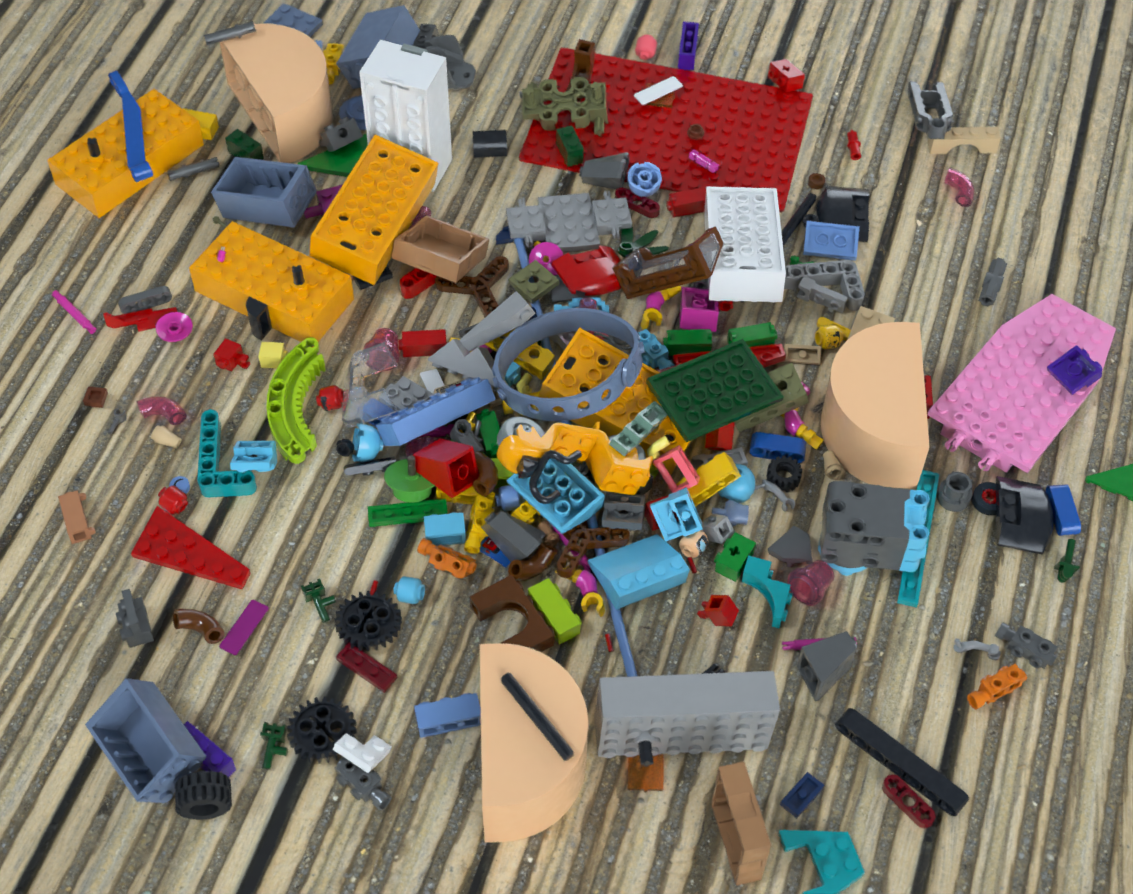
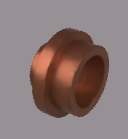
[687,124,704,140]

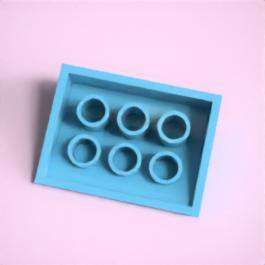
[507,458,605,534]
[588,534,690,610]

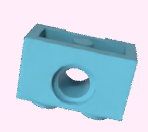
[230,441,277,472]
[650,487,703,542]

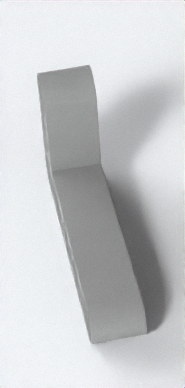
[784,260,864,311]

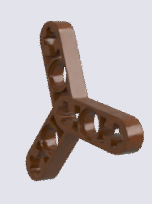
[435,256,509,318]
[557,524,630,578]

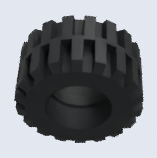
[175,771,232,820]

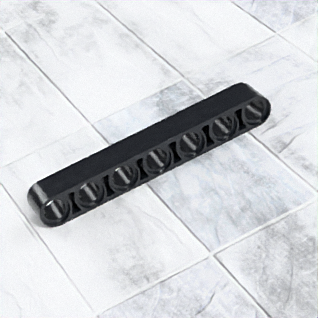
[835,708,969,817]

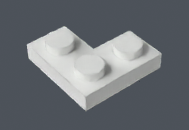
[333,733,392,773]

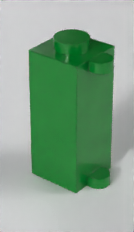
[727,322,778,347]
[663,329,712,356]
[476,409,500,459]

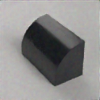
[473,130,507,158]
[246,296,272,341]

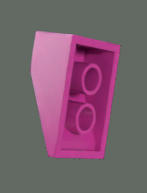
[679,287,719,332]

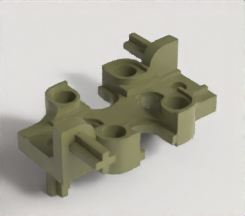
[522,77,608,136]

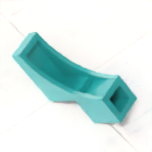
[742,555,793,628]

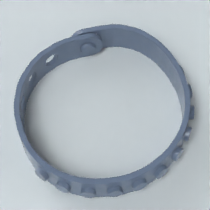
[492,308,645,421]

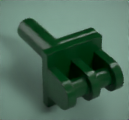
[1054,539,1080,583]
[301,578,336,623]
[260,722,288,770]

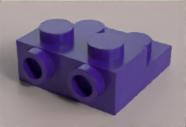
[1047,345,1103,395]

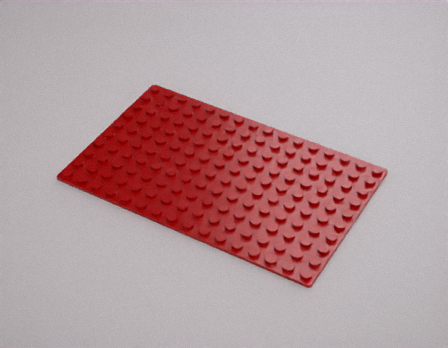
[519,47,813,212]

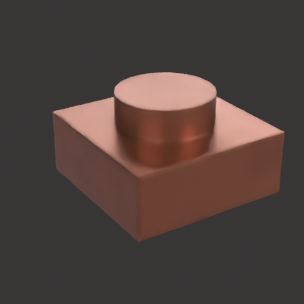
[83,386,108,408]

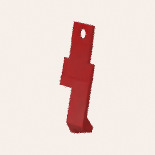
[103,307,177,332]

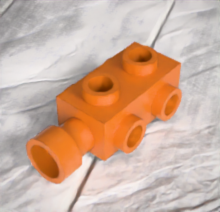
[417,538,477,579]
[967,663,1027,710]

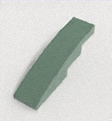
[609,401,668,456]

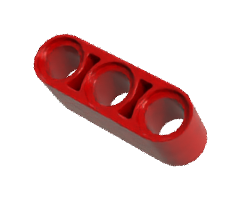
[400,268,437,299]

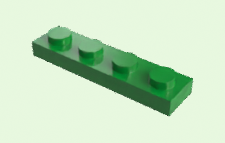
[367,499,448,527]

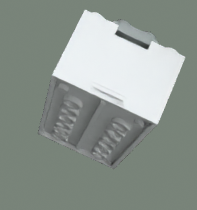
[360,40,452,192]

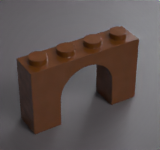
[469,575,555,652]

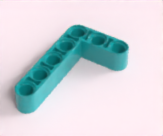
[197,409,257,498]

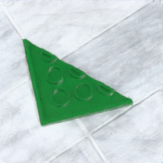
[298,133,368,177]
[1085,464,1133,501]

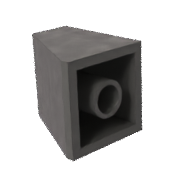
[797,631,857,702]

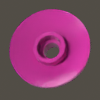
[529,242,564,276]
[156,312,193,342]

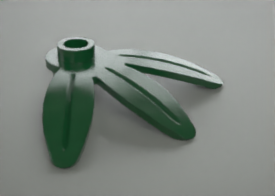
[617,227,669,257]

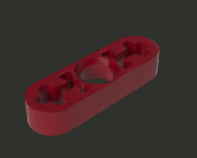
[615,187,660,218]
[882,774,935,828]

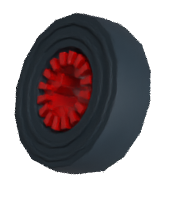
[972,482,996,515]

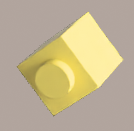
[259,342,288,368]

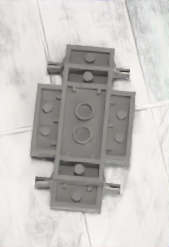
[506,191,632,252]

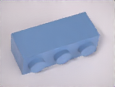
[414,693,481,738]

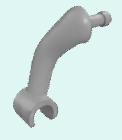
[754,480,795,512]
[954,638,1001,660]

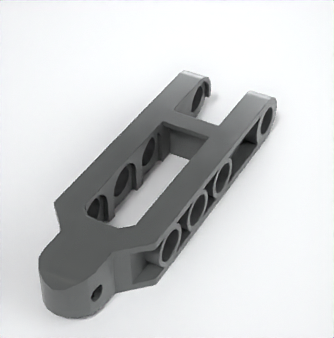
[908,81,953,139]

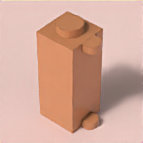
[58,490,96,544]

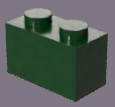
[556,125,584,167]
[225,129,264,160]

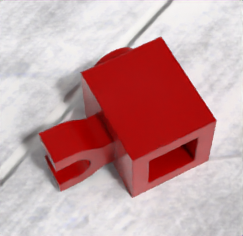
[213,338,250,372]
[697,595,739,627]

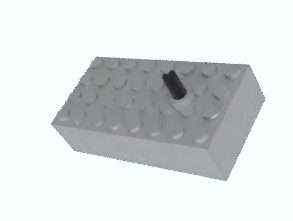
[594,671,780,767]

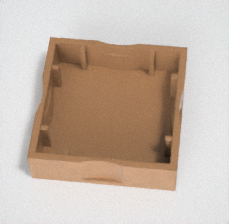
[392,215,489,283]
[711,762,771,886]

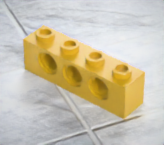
[484,329,555,380]

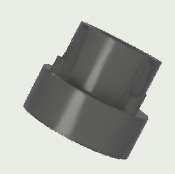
[937,471,973,512]

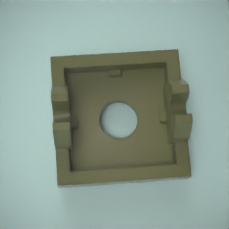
[508,260,559,304]

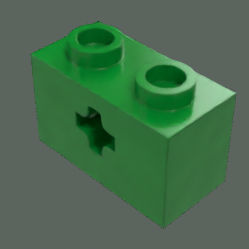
[714,532,756,582]

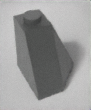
[579,152,630,190]
[481,511,546,562]

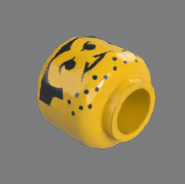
[815,325,844,349]

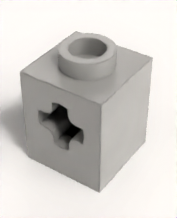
[702,513,735,544]

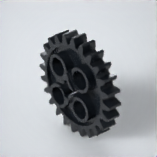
[335,591,402,652]
[287,696,357,764]

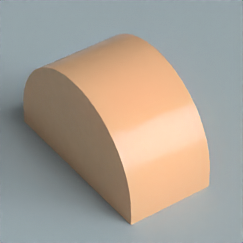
[219,24,333,163]
[820,322,929,490]
[480,643,588,843]

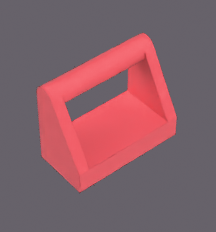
[653,445,700,493]

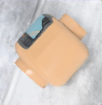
[679,530,709,558]

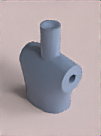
[711,500,749,527]

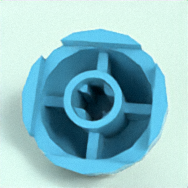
[352,424,384,462]
[718,464,755,503]

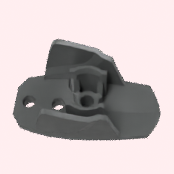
[423,35,476,89]

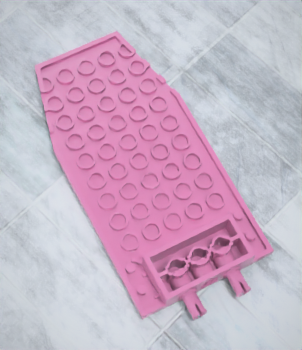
[927,294,1116,473]

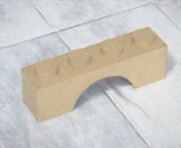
[928,127,1001,154]

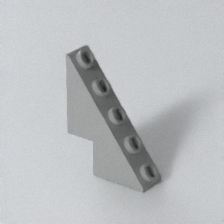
[428,339,508,391]

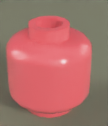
[635,34,657,60]

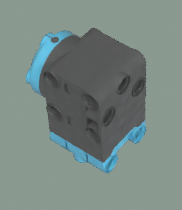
[818,481,930,576]

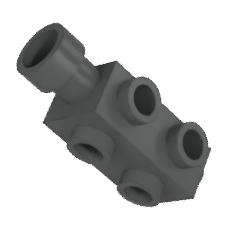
[995,622,1058,669]
[335,757,391,810]

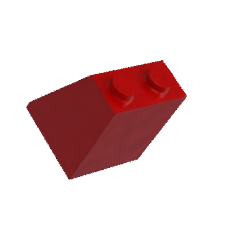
[413,438,479,498]

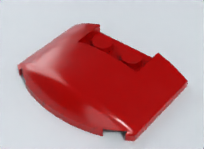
[551,246,626,296]

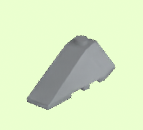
[459,291,535,352]

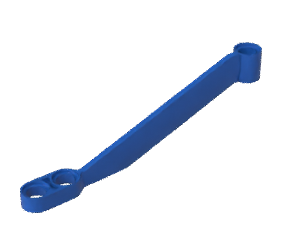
[108,70,153,182]

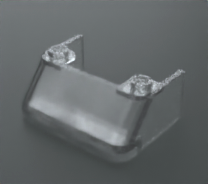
[342,342,398,428]

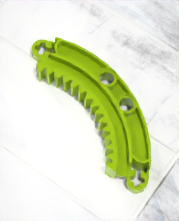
[266,337,326,464]

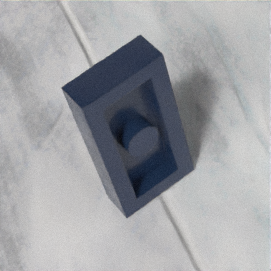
[780,772,825,819]

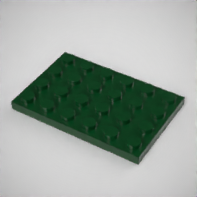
[646,339,784,442]

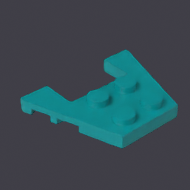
[778,830,865,894]

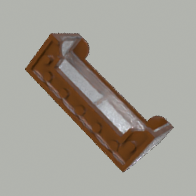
[612,226,723,299]

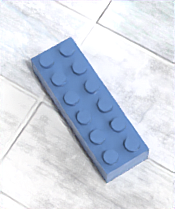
[376,377,496,446]

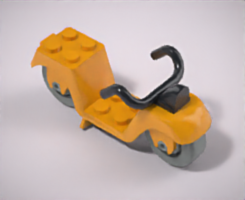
[497,417,653,504]

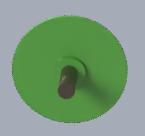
[384,455,435,503]

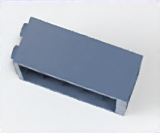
[336,5,420,89]
[211,157,317,227]
[85,678,206,803]

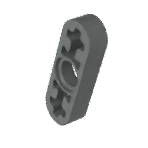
[118,286,172,314]

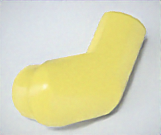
[516,373,532,394]
[647,436,670,460]

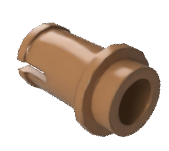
[537,521,559,546]

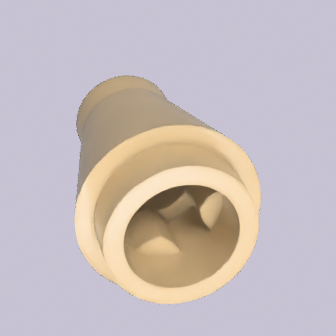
[151,425,182,449]
[823,451,843,479]

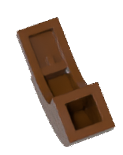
[566,39,595,102]

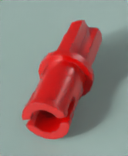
[847,130,861,160]

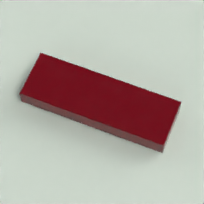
[336,642,398,693]

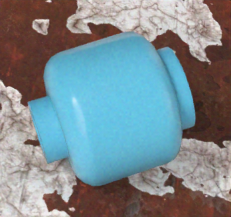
[394,576,425,604]

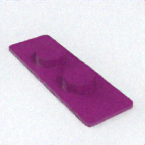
[219,600,269,655]

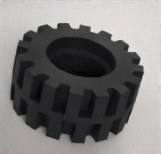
[766,456,802,492]

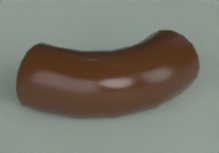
[473,451,498,497]
[508,542,558,580]
[173,609,225,644]

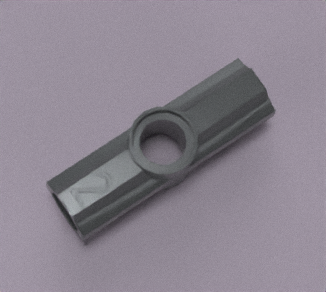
[978,258,1007,307]

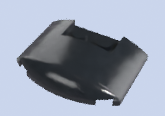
[816,186,869,242]
[996,476,1054,554]

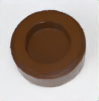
[808,173,826,190]

